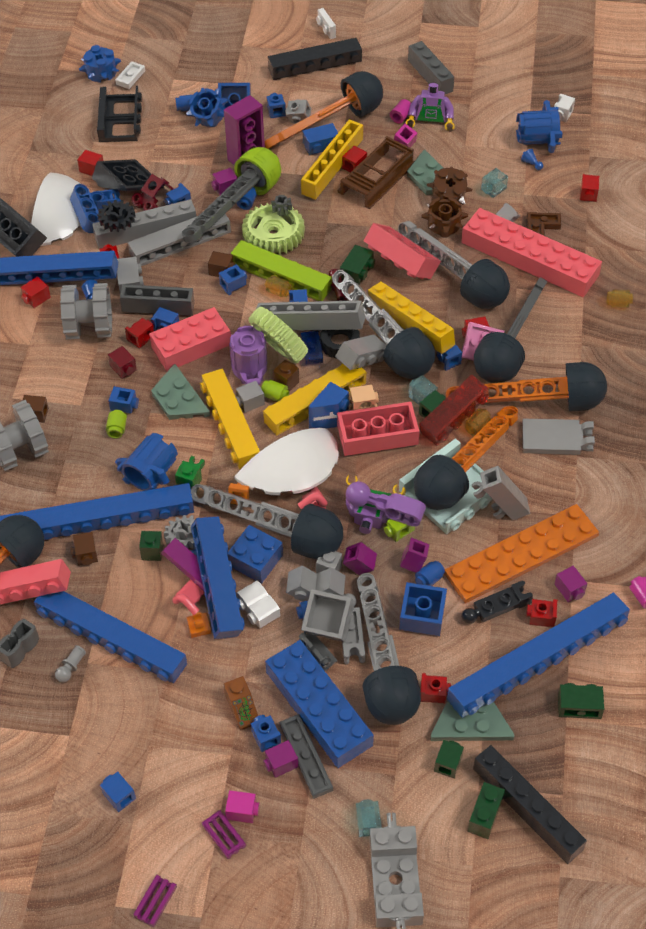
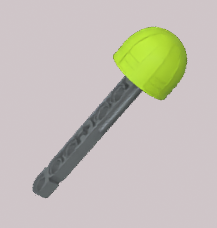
[182,147,281,243]

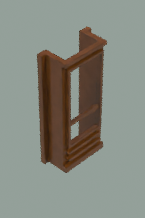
[338,136,415,209]

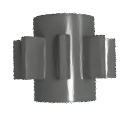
[271,195,292,216]

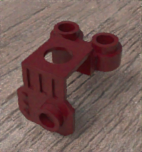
[132,174,174,211]

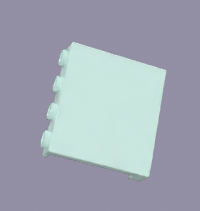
[399,438,493,535]

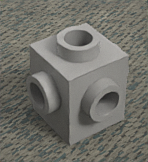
[285,99,312,124]

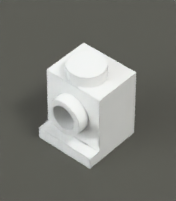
[554,94,575,122]

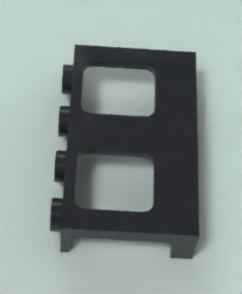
[97,86,142,142]

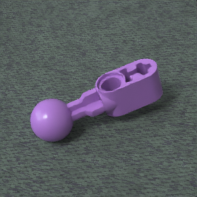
[346,481,426,526]

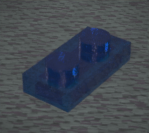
[301,331,323,365]

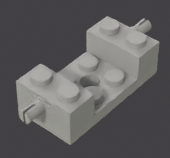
[369,812,424,929]

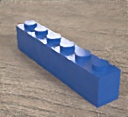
[191,516,245,639]

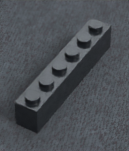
[268,38,362,80]
[473,745,587,864]

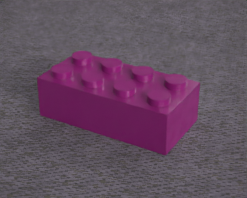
[224,95,265,165]

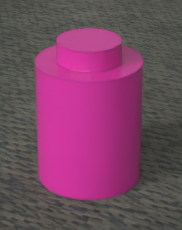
[390,99,411,124]
[629,576,646,609]

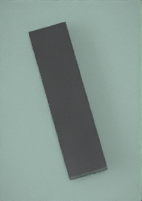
[279,714,333,799]

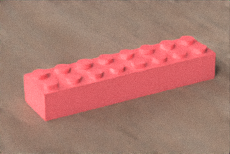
[461,208,602,298]

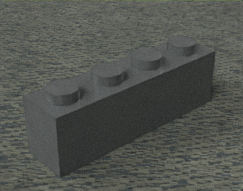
[408,41,454,94]
[120,284,195,316]

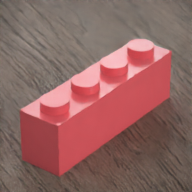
[0,559,71,605]

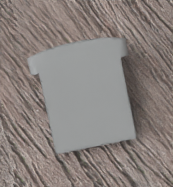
[495,203,520,222]

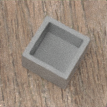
[301,589,355,642]

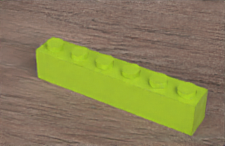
[231,240,332,301]

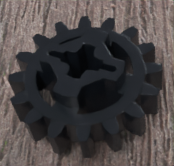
[97,200,136,232]

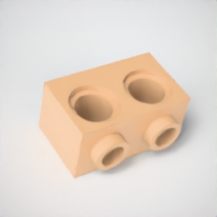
[350,385,379,411]

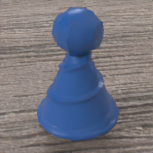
[521,149,543,170]

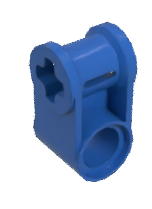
[90,189,121,210]

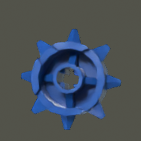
[79,45,121,82]
[186,88,228,127]

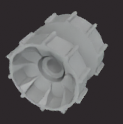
[60,283,113,340]
[0,400,49,471]

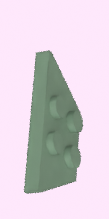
[407,150,443,195]
[151,364,210,420]
[430,700,514,741]

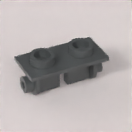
[299,632,338,671]

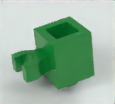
[175,455,205,489]

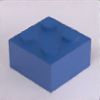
[227,525,283,584]
[399,582,447,636]

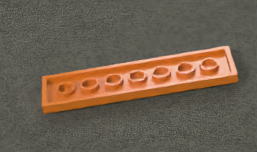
[444,504,599,604]

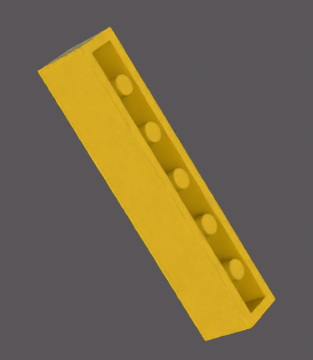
[301,119,363,200]
[368,282,455,354]
[263,363,367,436]
[200,368,260,470]

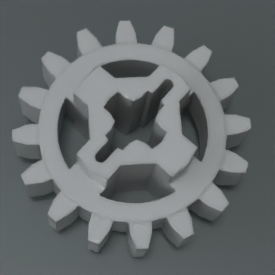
[164,515,199,550]

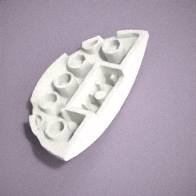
[31,172,81,246]
[234,428,339,495]

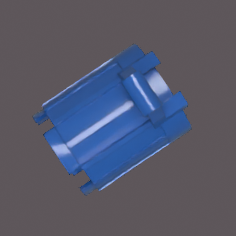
[516,100,563,153]
[115,433,178,491]

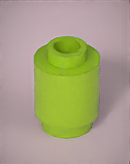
[261,380,289,402]
[106,410,127,439]

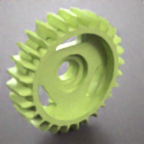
[242,203,305,255]
[249,307,308,363]

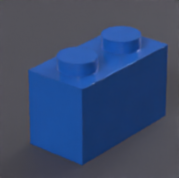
[302,123,338,155]

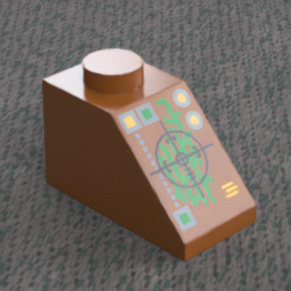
[223,676,258,730]

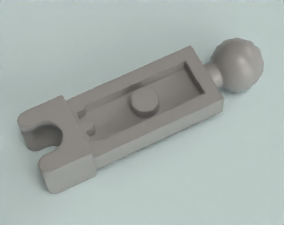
[342,593,365,664]

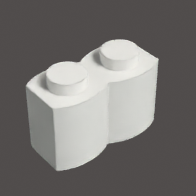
[237,581,280,628]

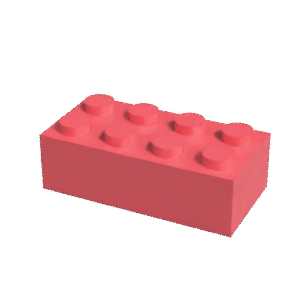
[364,223,441,279]
[149,307,231,372]
[337,402,419,456]

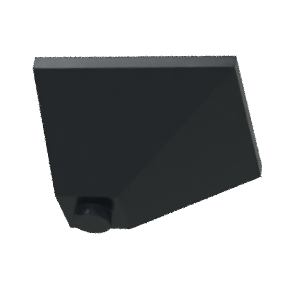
[92,159,164,191]

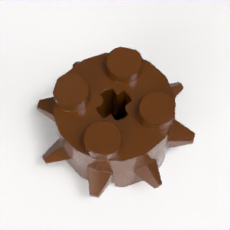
[427,167,473,205]
[421,197,468,238]

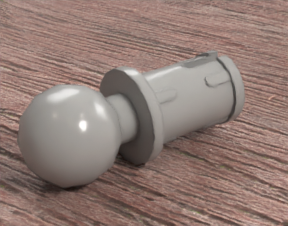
[55,645,86,683]

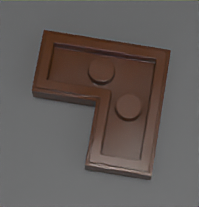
[526,212,561,236]

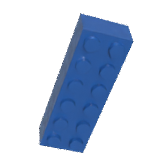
[265,640,374,769]

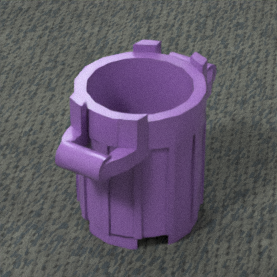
[229,326,267,385]

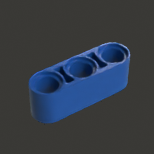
[70,184,99,233]

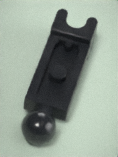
[461,581,533,624]

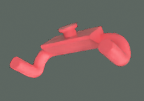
[290,486,328,510]
[172,579,205,615]

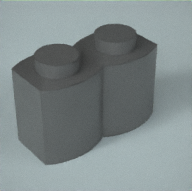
[0,619,39,668]

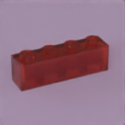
[419,374,489,446]

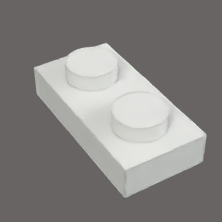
[316,8,336,40]
[115,61,145,89]

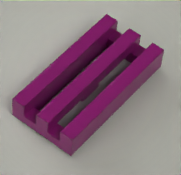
[202,810,246,859]
[133,874,177,927]

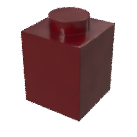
[107,346,137,379]

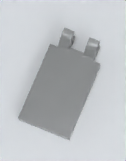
[522,419,595,455]

